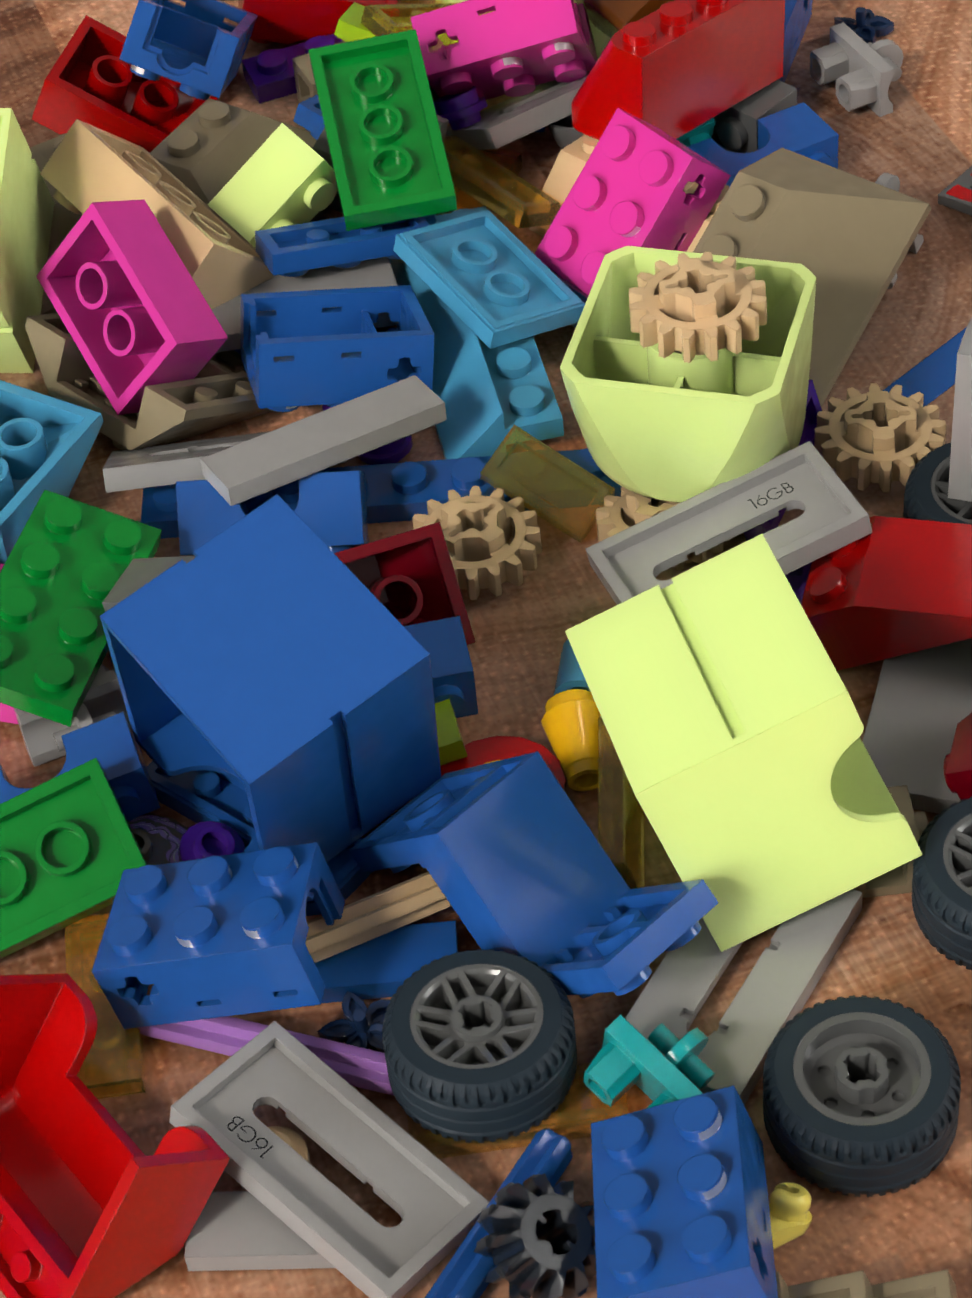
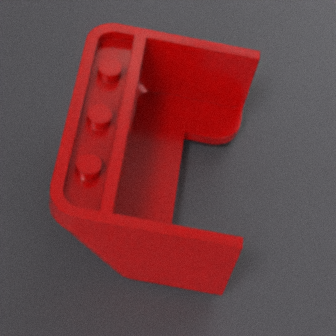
[0,973,230,1298]

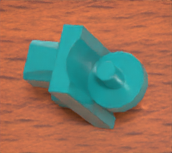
[583,1014,715,1109]

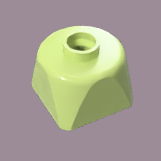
[560,246,816,503]

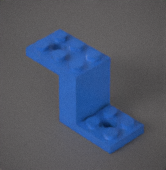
[349,752,719,998]

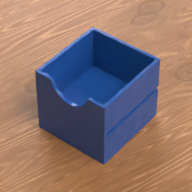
[100,494,441,862]

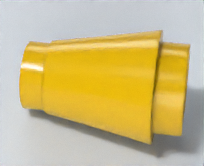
[541,689,607,791]

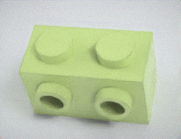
[208,123,338,248]

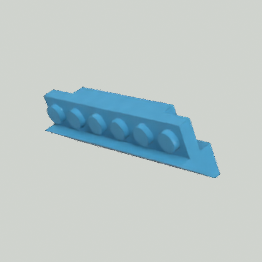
[389,206,564,459]

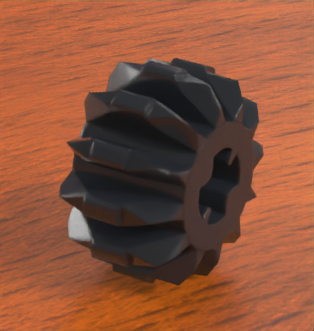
[474,1173,596,1298]

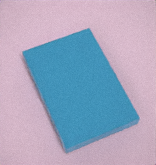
[393,209,585,349]

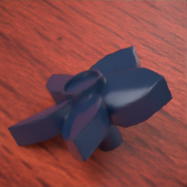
[834,7,894,43]
[317,991,391,1053]

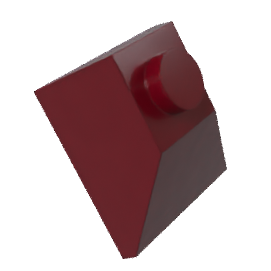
[334,522,476,645]

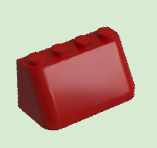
[571,0,785,140]

